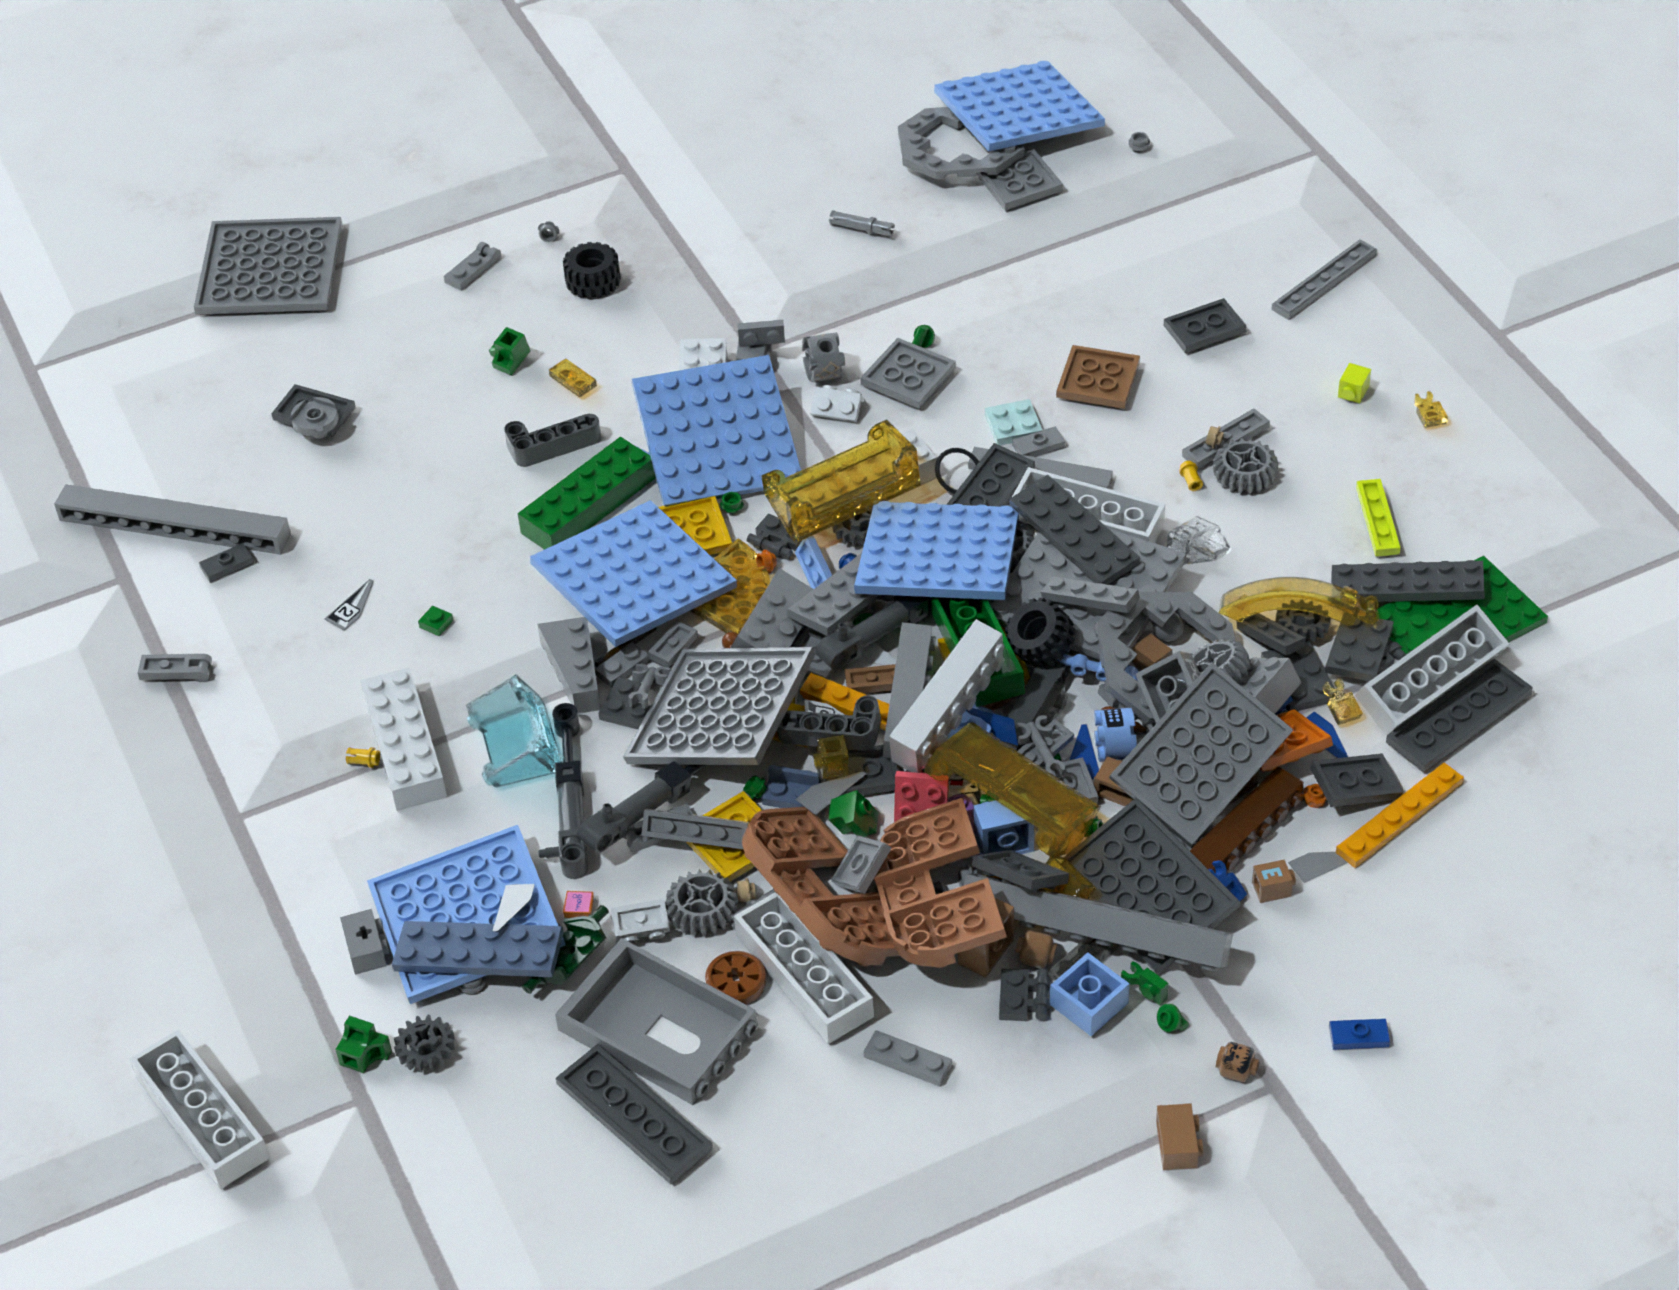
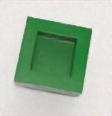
[418,605,454,636]

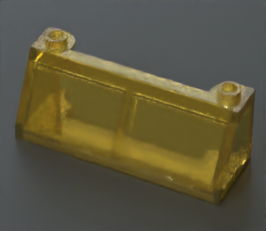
[761,419,921,543]
[924,722,1101,858]

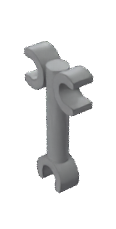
[629,664,671,709]
[1015,715,1065,780]

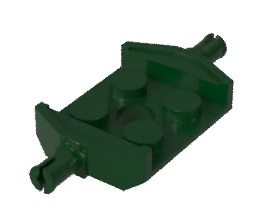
[522,905,609,994]

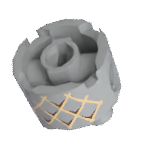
[802,332,845,382]

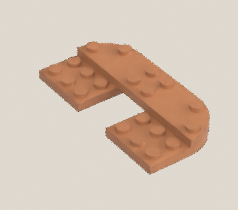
[874,798,1007,968]
[742,807,899,967]

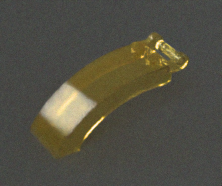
[1219,577,1379,626]

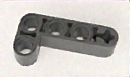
[504,414,601,467]
[777,695,881,751]

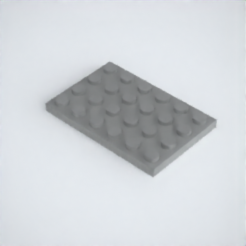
[1109,662,1293,847]

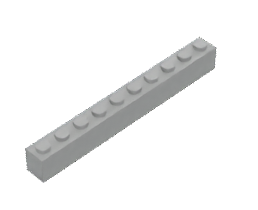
[54,484,291,555]
[964,873,1233,972]

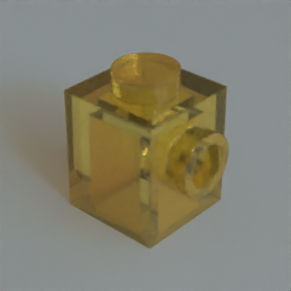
[813,735,848,779]

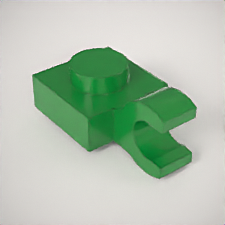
[1121,961,1168,1006]

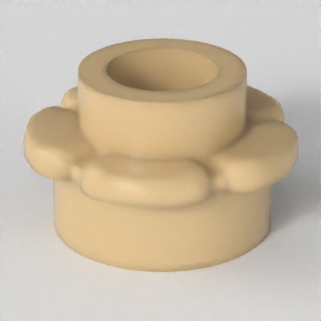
[1205,426,1224,449]
[737,878,755,903]

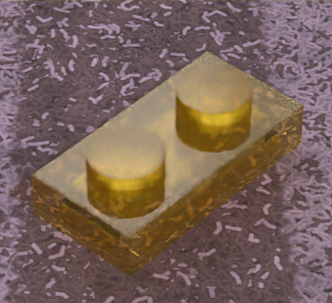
[549,358,597,398]

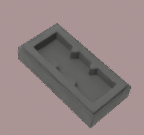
[199,543,254,582]

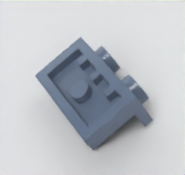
[762,765,820,808]

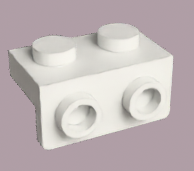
[810,385,864,423]
[611,899,670,943]

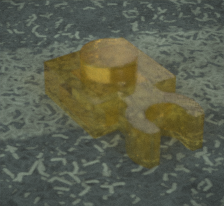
[1414,391,1448,428]
[1322,678,1363,725]

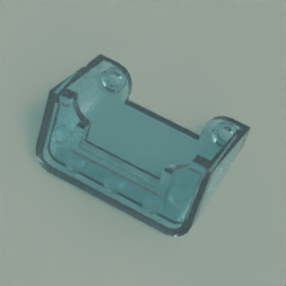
[466,674,562,787]

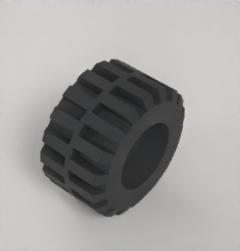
[563,242,621,299]
[1005,598,1076,668]

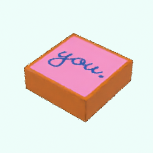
[563,891,594,918]

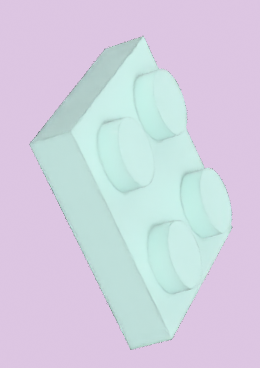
[985,399,1042,445]

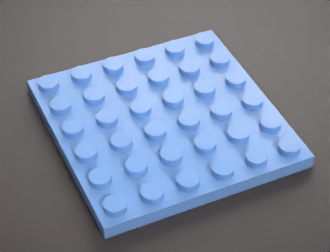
[934,61,1105,151]
[632,355,802,507]
[530,500,737,647]
[854,501,1019,600]
[367,825,565,1004]

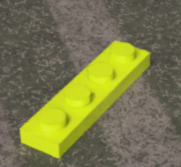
[1356,479,1401,557]

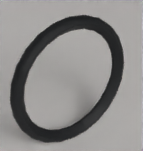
[935,448,979,494]

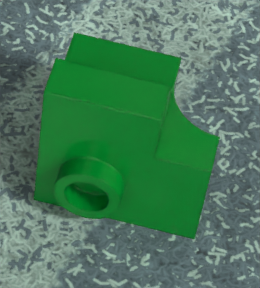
[489,327,531,376]
[828,790,879,837]
[335,1015,392,1073]

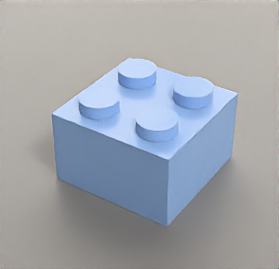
[974,794,1034,855]
[1050,953,1130,1036]

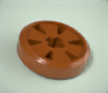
[705,951,766,1005]

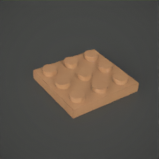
[1056,345,1140,409]

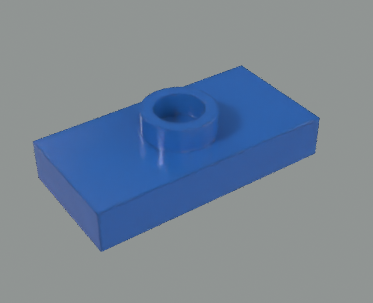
[1329,1018,1390,1050]

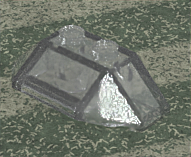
[1166,516,1231,565]

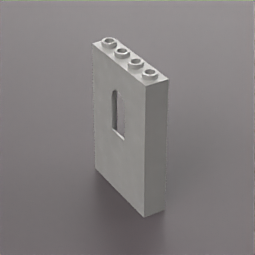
[555,938,758,1105]

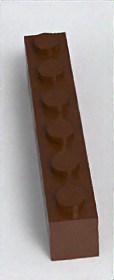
[1190,766,1304,873]

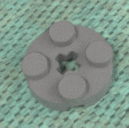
[291,397,339,439]

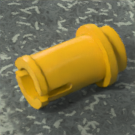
[1179,461,1203,491]
[346,747,381,768]

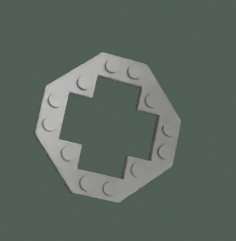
[898,107,1024,179]
[1094,592,1236,723]

